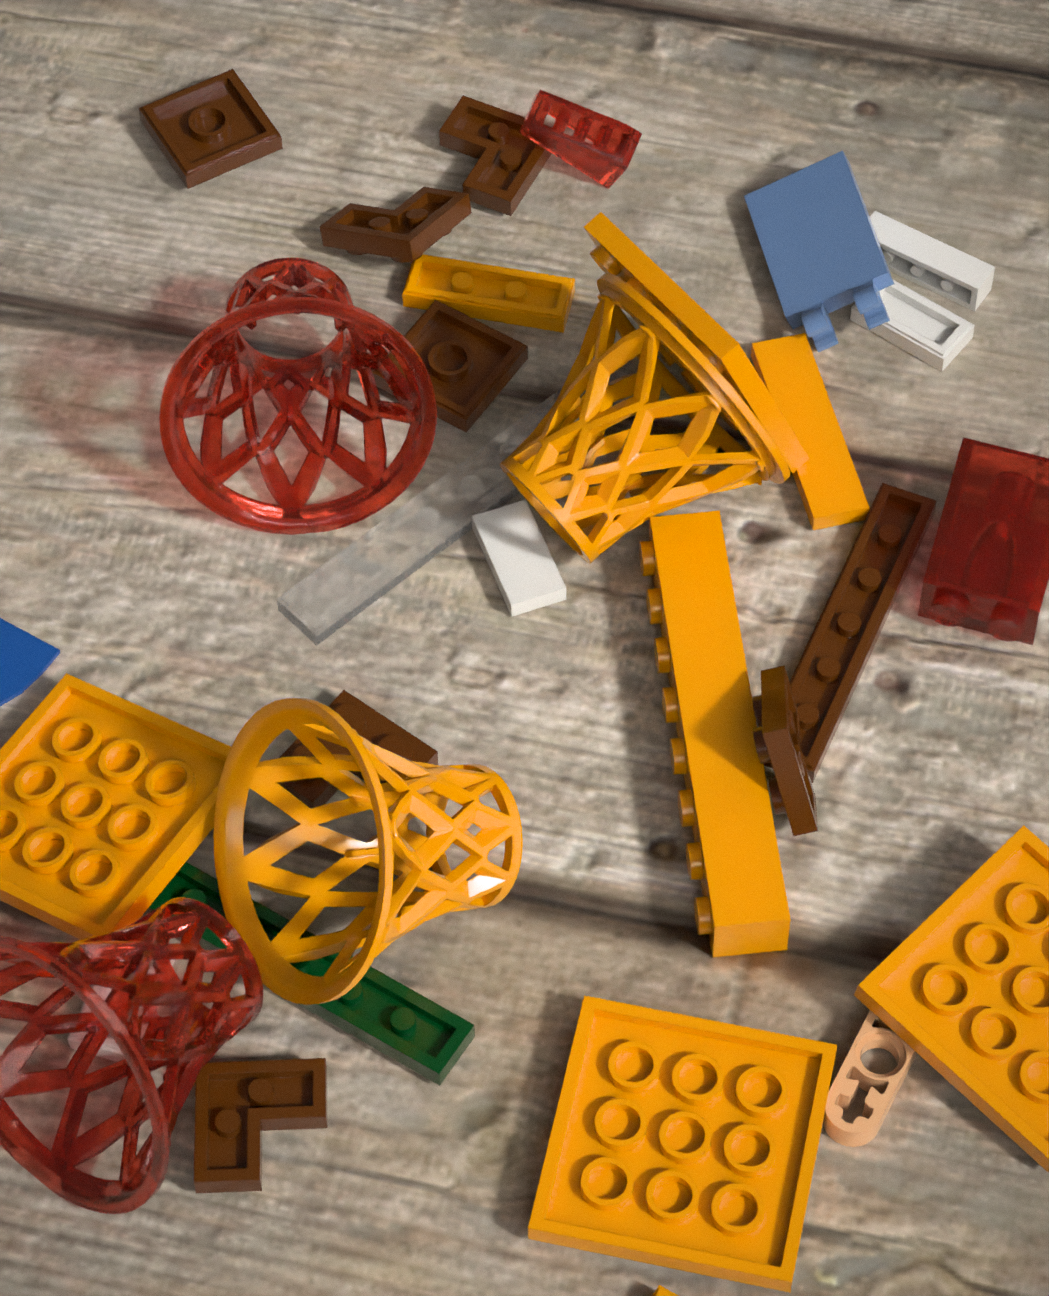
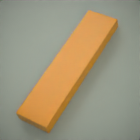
[751,333,870,530]

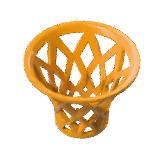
[499,273,790,564]
[213,698,523,1005]

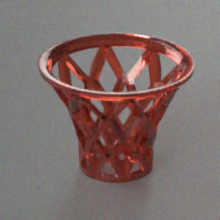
[159,257,437,535]
[0,897,263,1214]

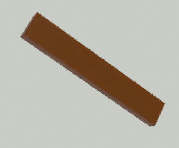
[764,483,937,783]

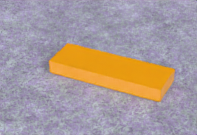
[402,254,575,333]

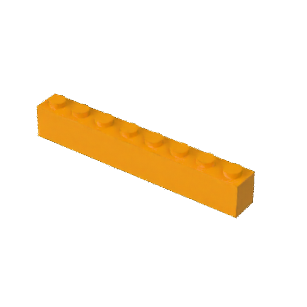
[639,510,791,958]

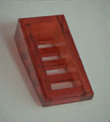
[519,89,642,189]

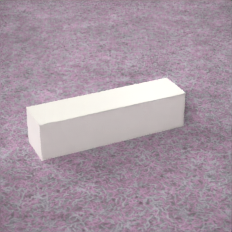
[870,211,995,311]

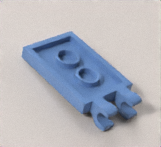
[744,150,894,353]

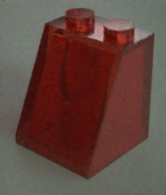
[918,437,1049,645]

